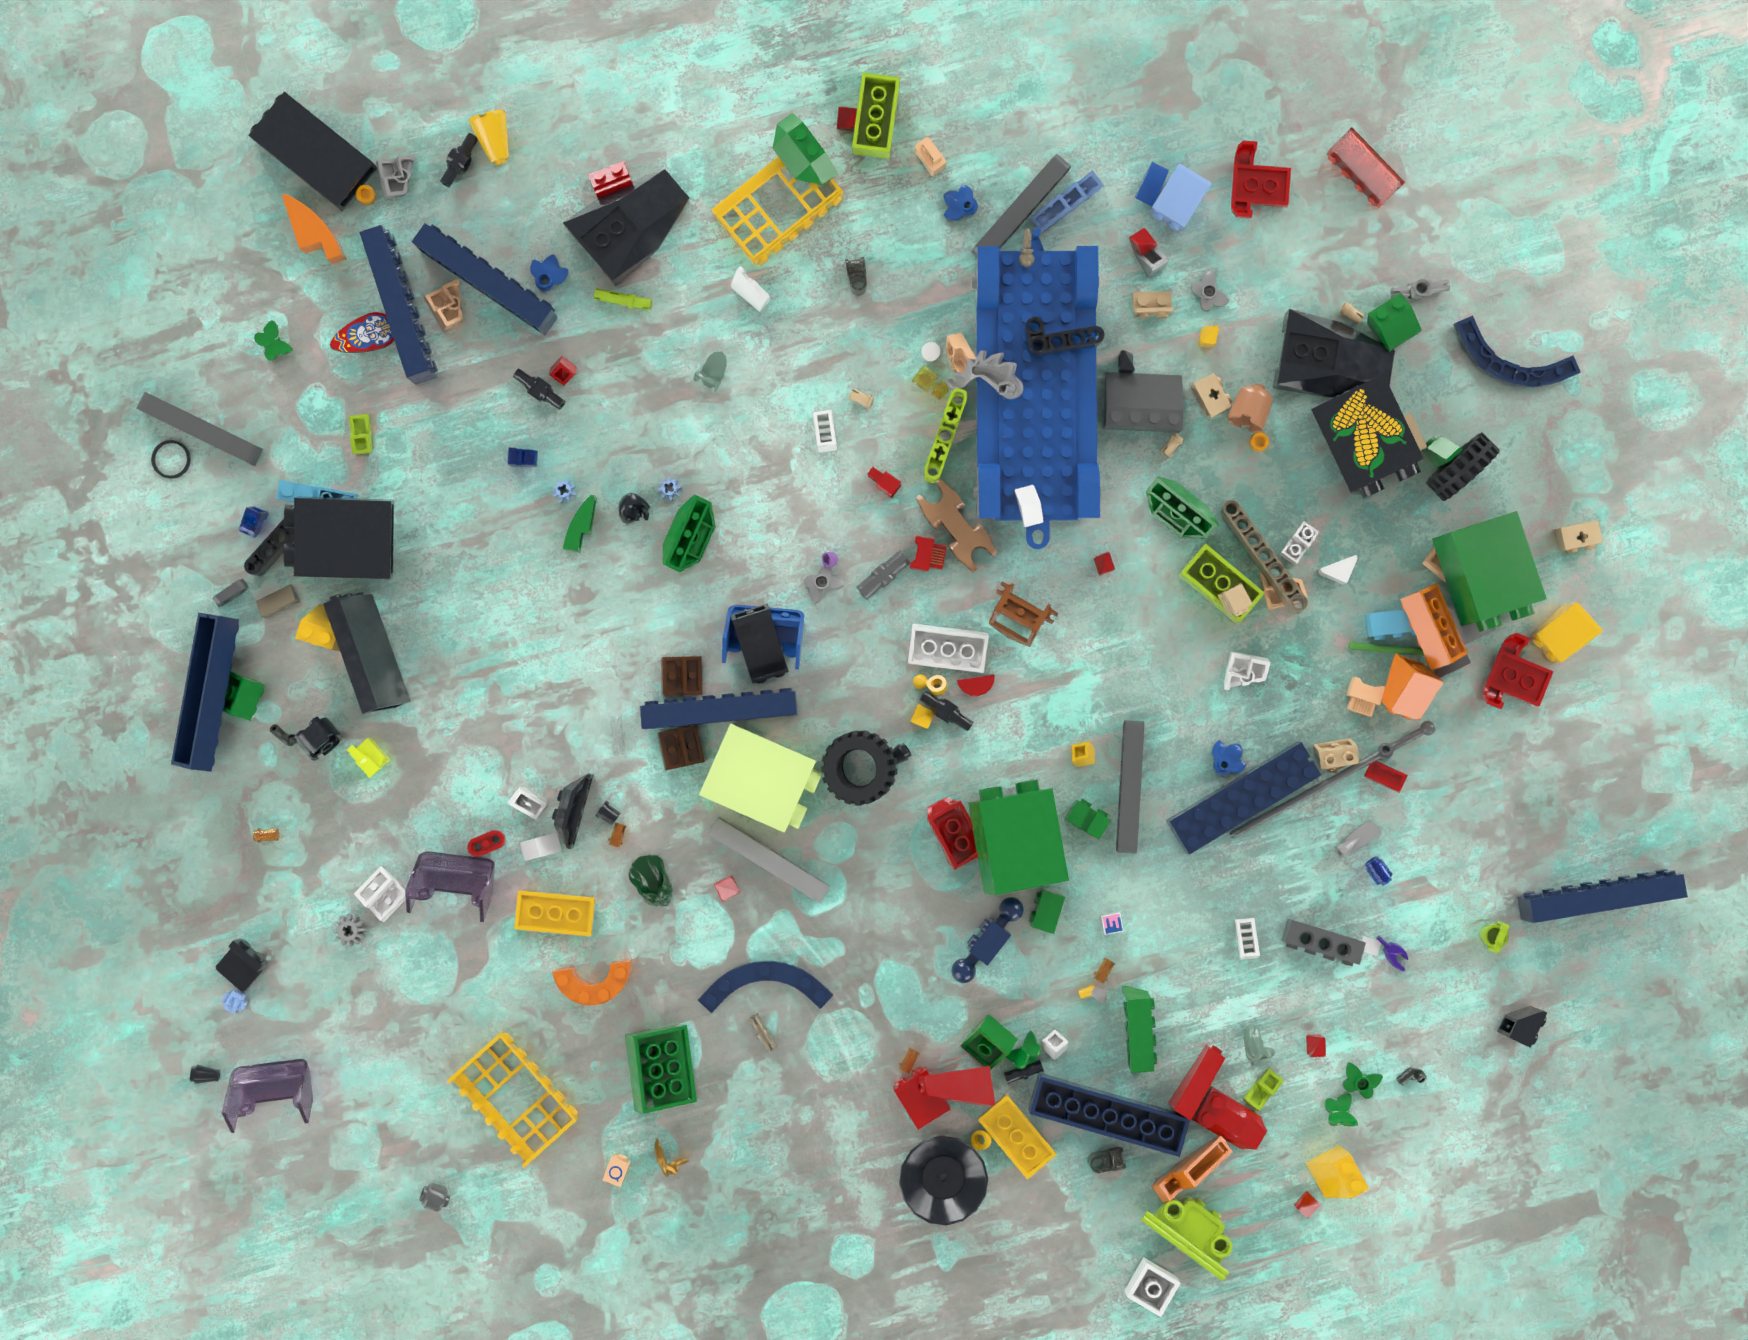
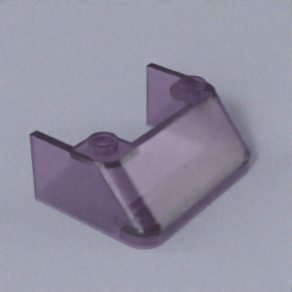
[405,851,495,922]
[222,1059,313,1133]

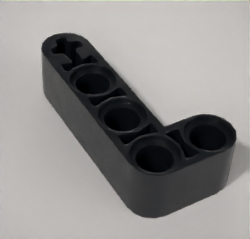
[1025,317,1105,357]
[244,519,294,576]

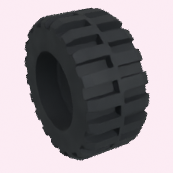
[821,730,898,806]

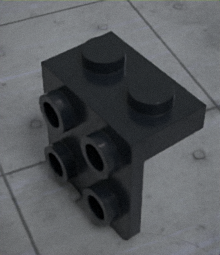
[216,938,269,992]

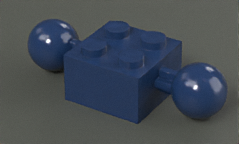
[951,897,1024,983]

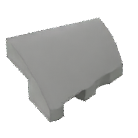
[376,154,415,200]

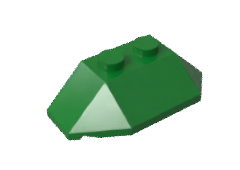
[773,113,838,186]
[1146,476,1219,539]
[662,494,716,572]

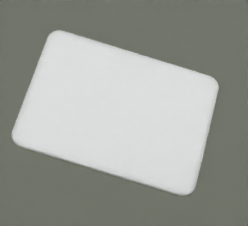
[1362,936,1381,956]

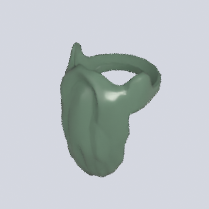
[693,351,727,392]
[1244,1024,1275,1066]

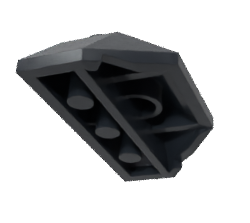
[552,773,594,849]

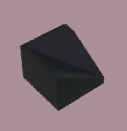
[1118,350,1135,373]

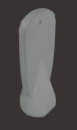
[1335,822,1381,858]

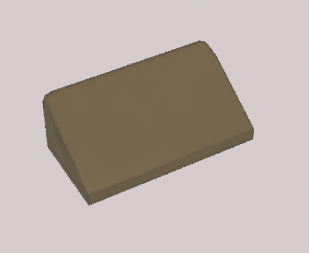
[256,584,300,618]

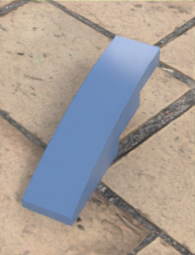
[1030,170,1104,233]

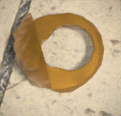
[655,1138,689,1177]

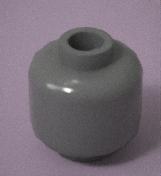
[419,1183,450,1212]

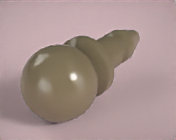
[1019,229,1034,267]

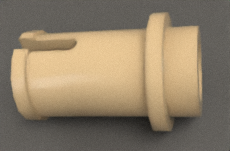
[1339,302,1365,325]
[849,388,874,409]
[1160,433,1183,458]

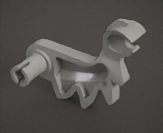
[946,350,1023,399]

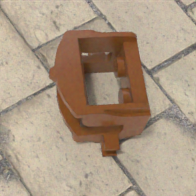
[989,582,1058,647]

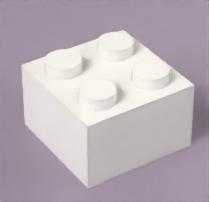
[1124,1257,1180,1317]

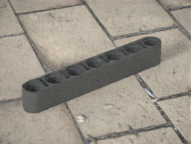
[971,154,1071,257]
[136,392,263,466]
[1116,720,1144,854]

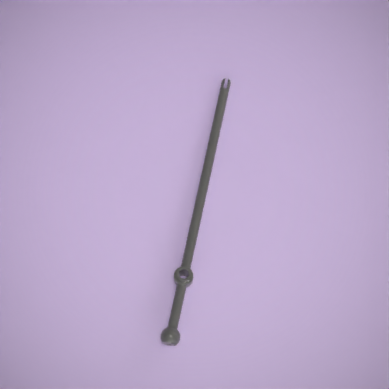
[1230,721,1436,838]

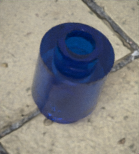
[1365,856,1393,886]

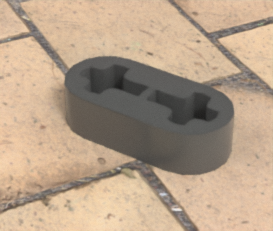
[213,579,249,607]

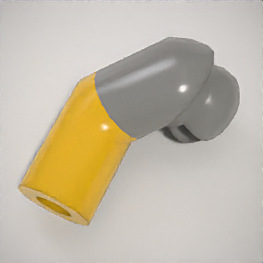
[1078,985,1107,1003]

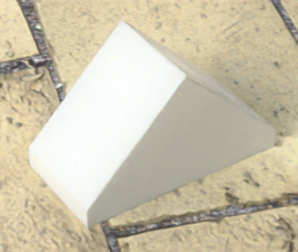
[1014,485,1043,528]
[1316,555,1358,585]
[508,787,547,820]
[520,833,562,861]

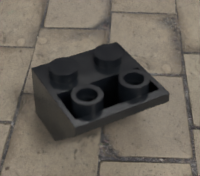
[1497,1006,1547,1048]

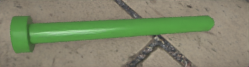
[1348,642,1425,656]

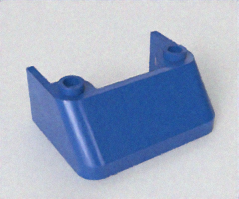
[722,605,805,670]

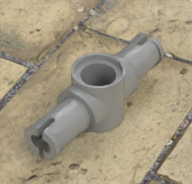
[1390,279,1450,300]

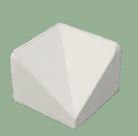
[1041,1030,1069,1060]

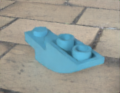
[276,480,358,502]

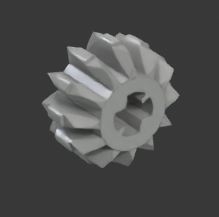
[333,913,368,947]

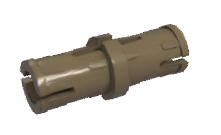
[748,1013,778,1053]

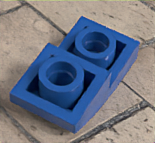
[1135,162,1169,206]

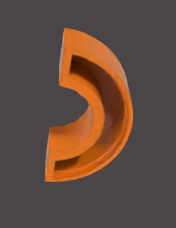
[552,959,632,1006]

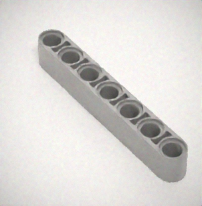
[708,817,831,903]

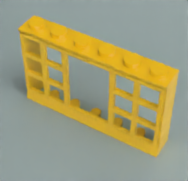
[711,157,844,267]
[447,1031,579,1168]

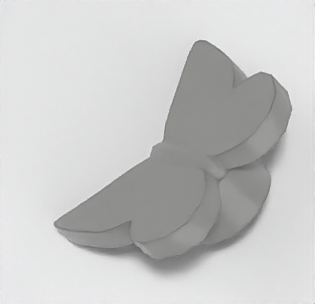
[1191,271,1229,311]
[804,566,844,604]

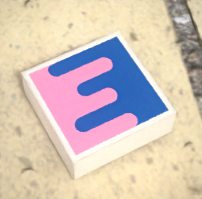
[1101,912,1124,935]

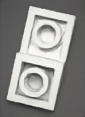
[1279,521,1319,565]

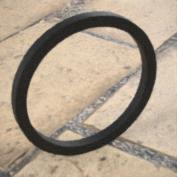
[151,440,191,479]

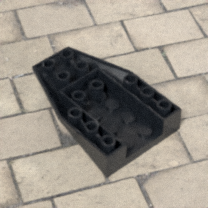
[563,169,690,286]
[1273,309,1395,398]

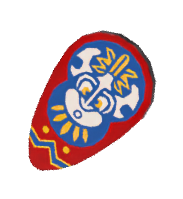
[330,312,394,353]

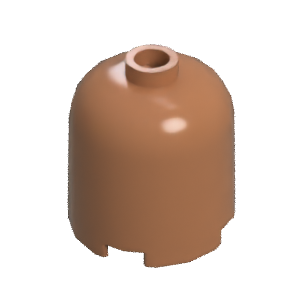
[1228,383,1273,433]

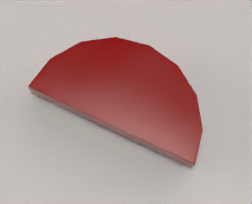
[957,675,995,696]

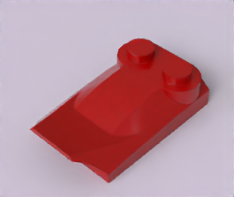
[927,797,978,870]
[1192,1086,1267,1150]

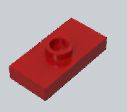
[1364,761,1408,793]

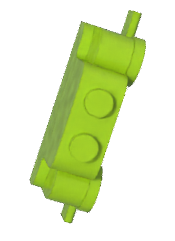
[1141,1197,1232,1281]

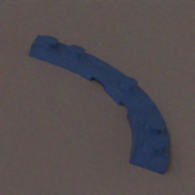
[1453,315,1581,387]
[698,961,834,1014]

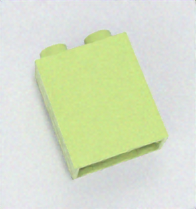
[699,723,823,833]

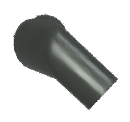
[270,724,297,746]
[1396,1068,1427,1086]

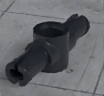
[440,133,478,188]
[513,368,566,410]
[919,691,974,731]

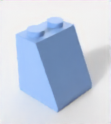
[1149,163,1212,232]

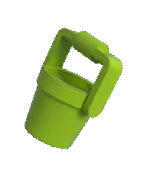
[1479,921,1509,954]

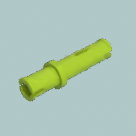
[594,288,652,311]

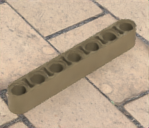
[1221,500,1308,614]

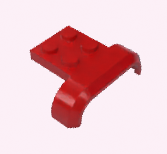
[1231,140,1291,219]
[1483,633,1554,710]

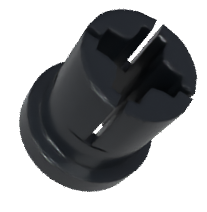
[595,800,621,825]

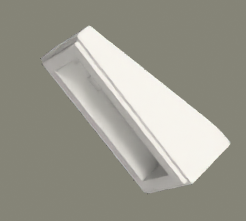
[813,410,837,453]
[1235,918,1260,960]

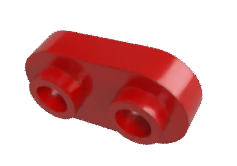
[467,830,506,857]

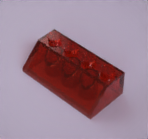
[1327,127,1405,209]

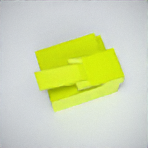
[347,738,390,778]

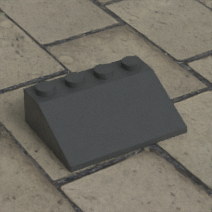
[1103,372,1184,433]

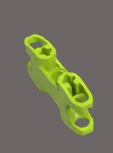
[924,388,967,484]

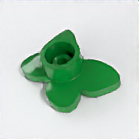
[254,320,293,361]
[1005,1030,1042,1069]
[1342,1062,1383,1099]
[1325,1093,1358,1126]

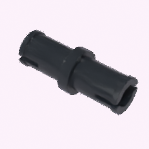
[1004,1059,1044,1084]

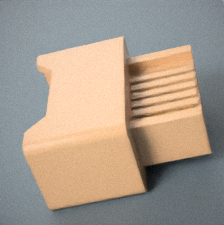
[914,137,946,177]
[1346,677,1385,717]

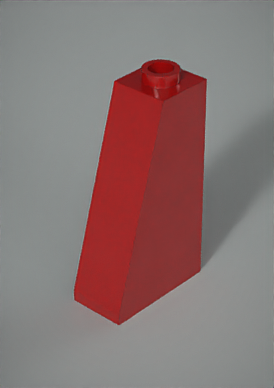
[1168,1045,1225,1121]
[917,1066,996,1106]

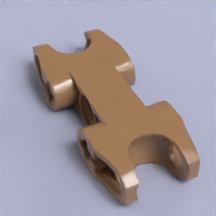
[915,479,998,573]

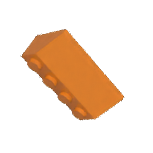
[1400,583,1468,670]

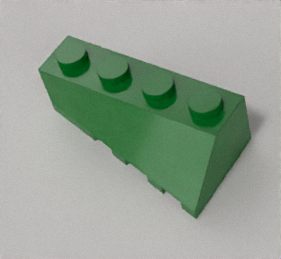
[1122,986,1157,1073]

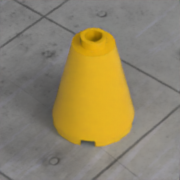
[468,109,509,166]

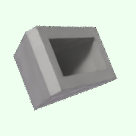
[1134,247,1169,277]

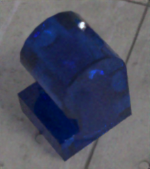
[508,447,538,467]
[239,506,269,538]

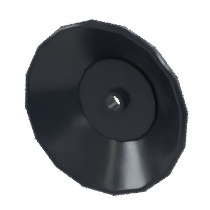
[899,1135,988,1226]

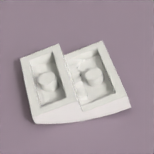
[354,866,411,922]

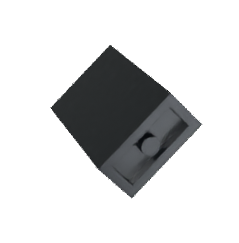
[731,603,789,684]

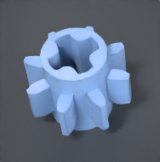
[658,477,682,501]
[553,479,577,503]
[221,989,248,1014]

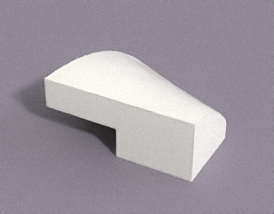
[731,266,770,312]
[1223,651,1271,690]

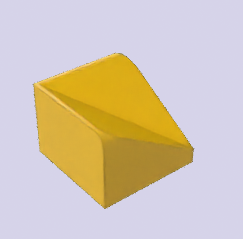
[1198,325,1219,348]
[910,704,935,729]
[1071,741,1095,767]

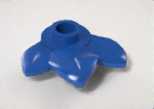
[943,185,978,220]
[530,254,568,291]
[1212,740,1246,776]

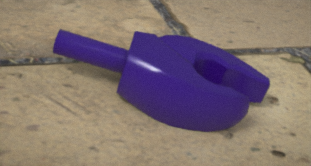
[1376,935,1408,971]

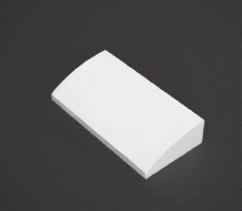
[908,624,989,673]

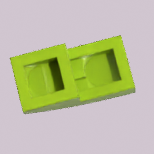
[349,413,372,454]
[1243,1068,1284,1111]

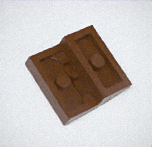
[661,656,702,696]
[657,725,705,771]

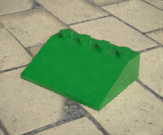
[625,1025,697,1114]

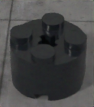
[295,716,343,761]

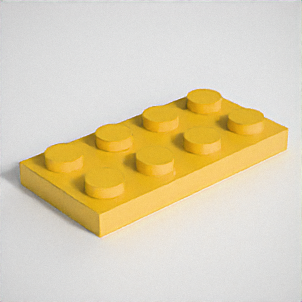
[514,890,596,936]
[977,1094,1057,1180]

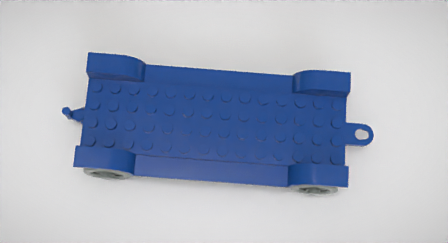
[972,228,1101,550]

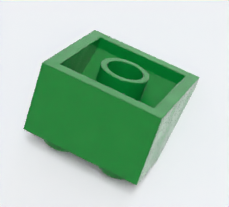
[1367,293,1422,352]
[223,671,265,721]
[960,1014,1018,1070]

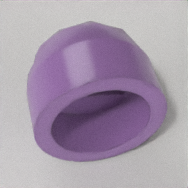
[822,552,838,567]

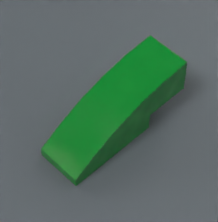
[563,495,597,553]

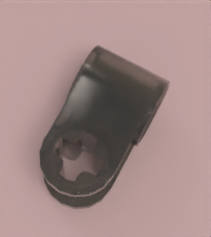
[845,257,867,296]
[1087,1147,1126,1173]

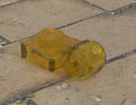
[912,365,949,400]

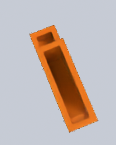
[282,194,347,264]
[1151,1136,1233,1202]

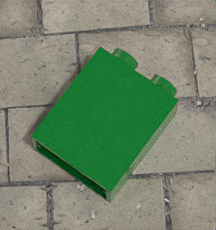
[1432,511,1547,632]
[968,779,1069,895]

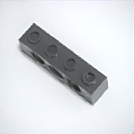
[1281,919,1366,967]

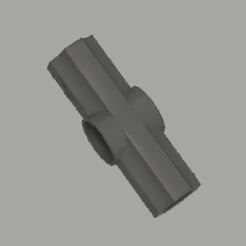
[856,550,911,600]

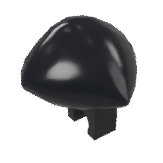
[618,493,650,524]

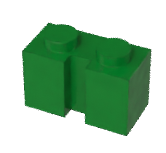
[1064,799,1111,840]
[1028,889,1065,934]

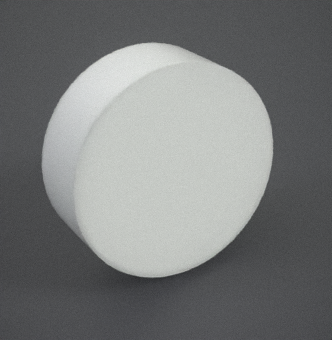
[921,342,940,362]

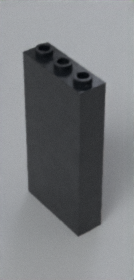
[248,91,377,211]
[323,592,411,714]

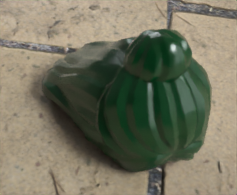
[628,855,673,907]

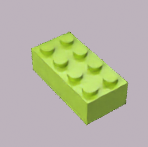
[852,72,900,159]
[1178,544,1265,624]

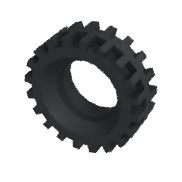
[1426,432,1500,501]

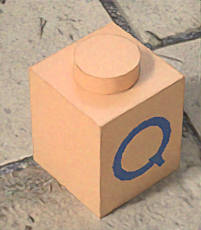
[603,1154,631,1187]

